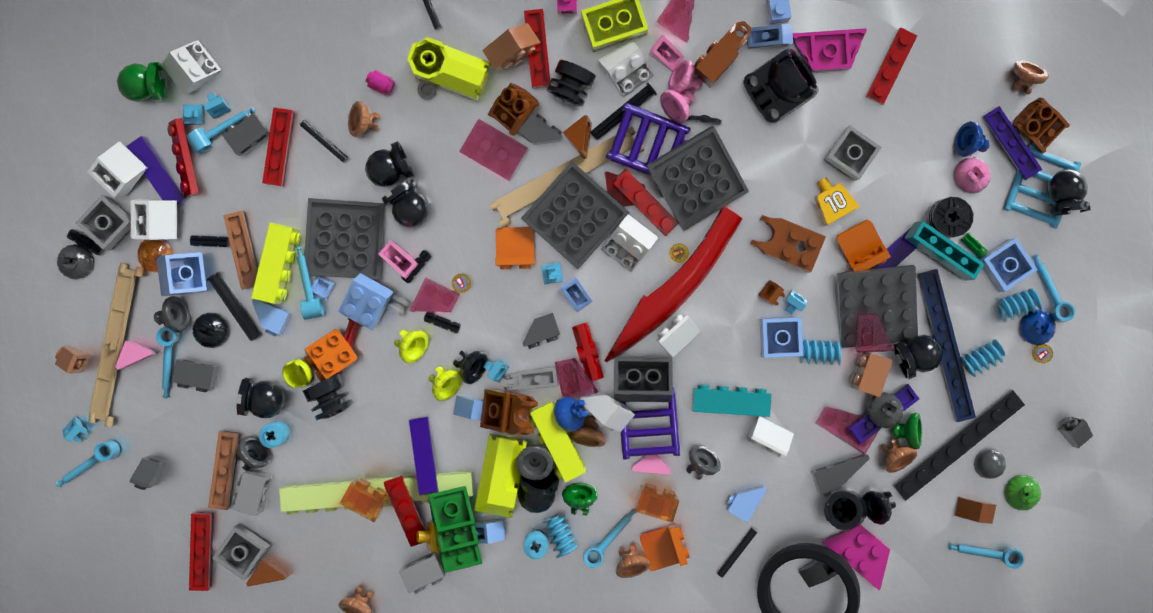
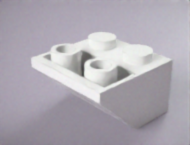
[598,38,654,97]
[162,40,221,95]
[87,142,147,198]
[131,199,177,240]
[601,214,658,272]
[656,314,701,358]
[580,395,635,432]
[747,416,794,457]

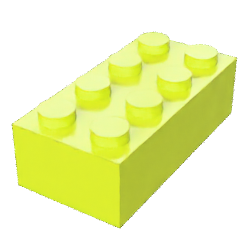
[251,223,301,304]
[529,400,586,483]

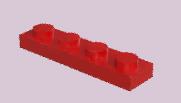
[524,9,551,88]
[865,27,918,105]
[262,107,294,187]
[167,118,199,197]
[612,169,678,236]
[384,476,426,547]
[189,513,212,591]

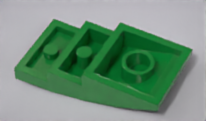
[428,486,482,574]

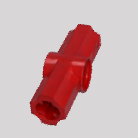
[572,323,604,382]

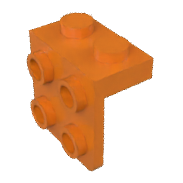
[836,219,891,271]
[495,227,535,270]
[304,329,357,382]
[640,524,690,571]

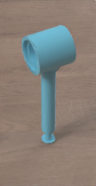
[186,107,255,154]
[295,247,324,320]
[1032,255,1075,323]
[156,326,181,398]
[56,440,120,487]
[583,509,637,568]
[948,544,1024,569]

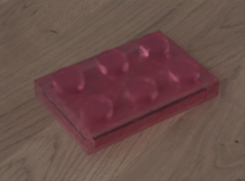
[459,119,528,181]

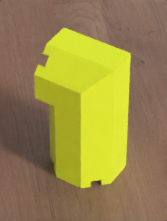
[407,37,491,101]
[474,433,528,518]

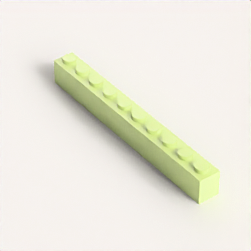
[279,471,474,515]

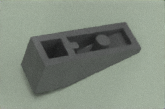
[811,453,870,496]

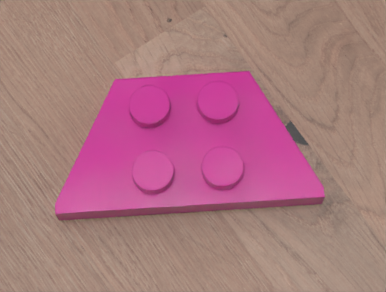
[793,28,867,72]
[822,524,890,590]

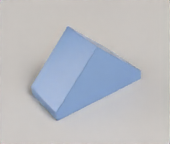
[560,277,592,312]
[453,396,483,420]

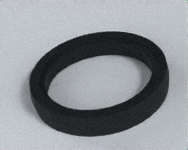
[757,543,860,613]

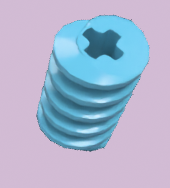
[997,288,1042,322]
[961,339,1005,377]
[800,340,841,365]
[259,421,290,448]
[542,515,577,558]
[523,529,549,559]

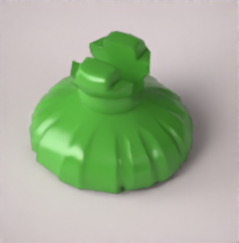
[1004,475,1042,510]

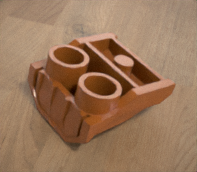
[488,83,539,136]
[1013,97,1070,153]

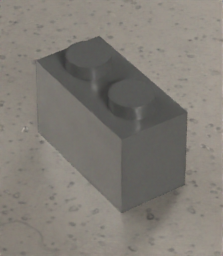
[223,113,270,156]
[172,359,218,392]

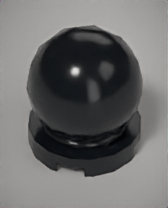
[365,141,414,187]
[1048,169,1091,216]
[382,178,430,228]
[893,334,943,380]
[236,378,285,418]
[517,469,559,513]
[824,490,867,530]

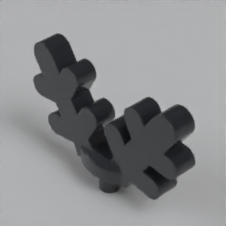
[686,115,722,125]

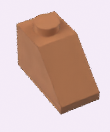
[55,346,89,374]

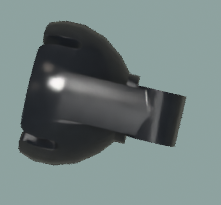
[743,48,819,123]

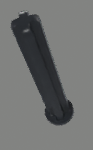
[591,82,657,140]
[206,272,260,341]

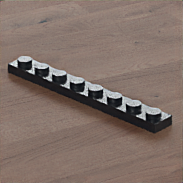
[892,390,1025,501]

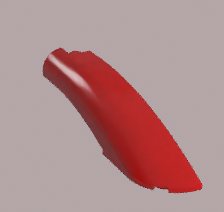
[604,206,743,363]

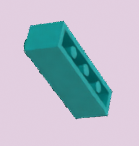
[904,221,985,281]
[692,385,772,417]

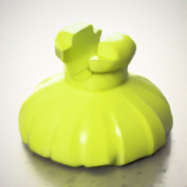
[394,330,428,364]
[428,366,463,401]

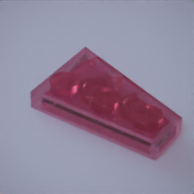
[815,407,879,454]

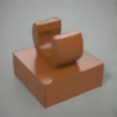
[759,280,785,305]

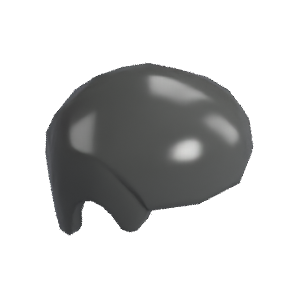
[974,449,1006,479]

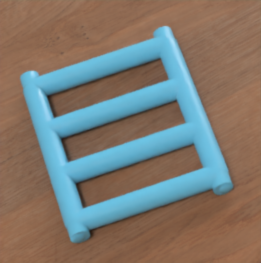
[1004,144,1081,229]

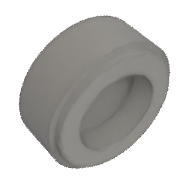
[417,81,437,100]

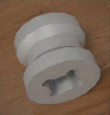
[386,294,410,316]

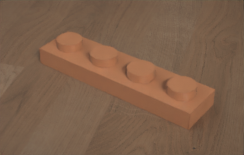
[223,211,258,290]
[208,431,239,510]

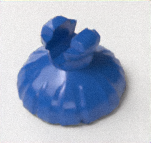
[954,121,990,157]
[1020,309,1056,345]
[554,396,588,432]

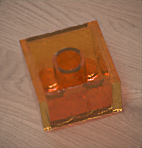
[340,478,390,522]
[634,483,680,523]

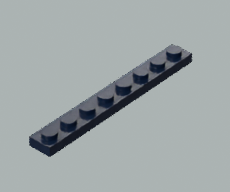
[917,269,976,422]

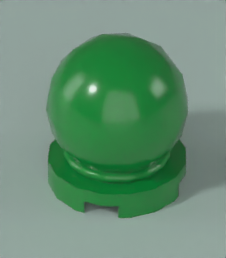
[117,62,166,102]

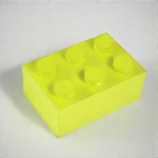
[581,0,648,51]

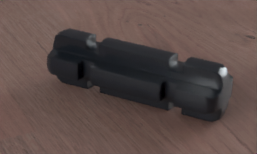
[67,229,103,255]
[190,235,228,247]
[401,250,431,283]
[424,312,461,333]

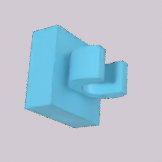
[203,93,230,119]
[183,105,204,125]
[541,262,563,285]
[786,290,807,315]
[484,360,509,383]
[62,417,88,442]

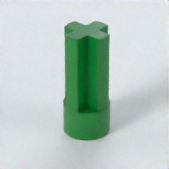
[961,232,988,259]

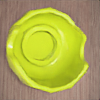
[282,359,313,388]

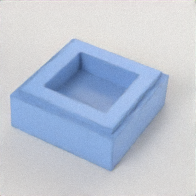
[311,276,336,300]

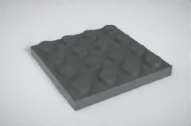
[646,125,749,231]
[521,161,629,269]
[304,198,386,280]
[837,265,918,348]

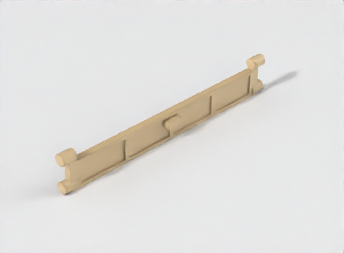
[489,127,645,228]
[88,263,144,427]

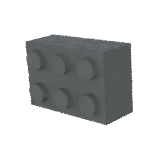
[614,357,673,402]

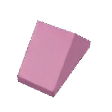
[649,34,684,71]
[378,240,418,279]
[115,341,157,370]
[631,455,671,475]

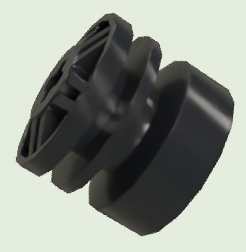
[547,60,596,107]
[926,197,974,239]
[303,374,353,421]

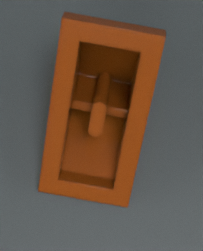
[563,115,592,159]
[954,497,996,524]
[246,557,288,587]

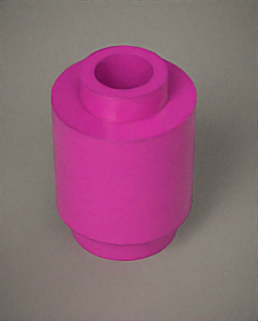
[365,70,396,95]

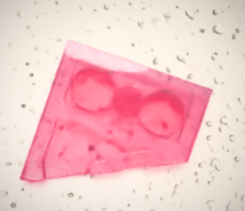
[657,0,695,42]
[409,277,460,312]
[855,313,894,352]
[555,358,598,398]

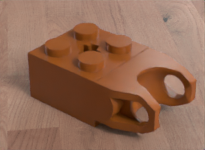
[694,21,751,88]
[750,215,826,273]
[480,389,538,435]

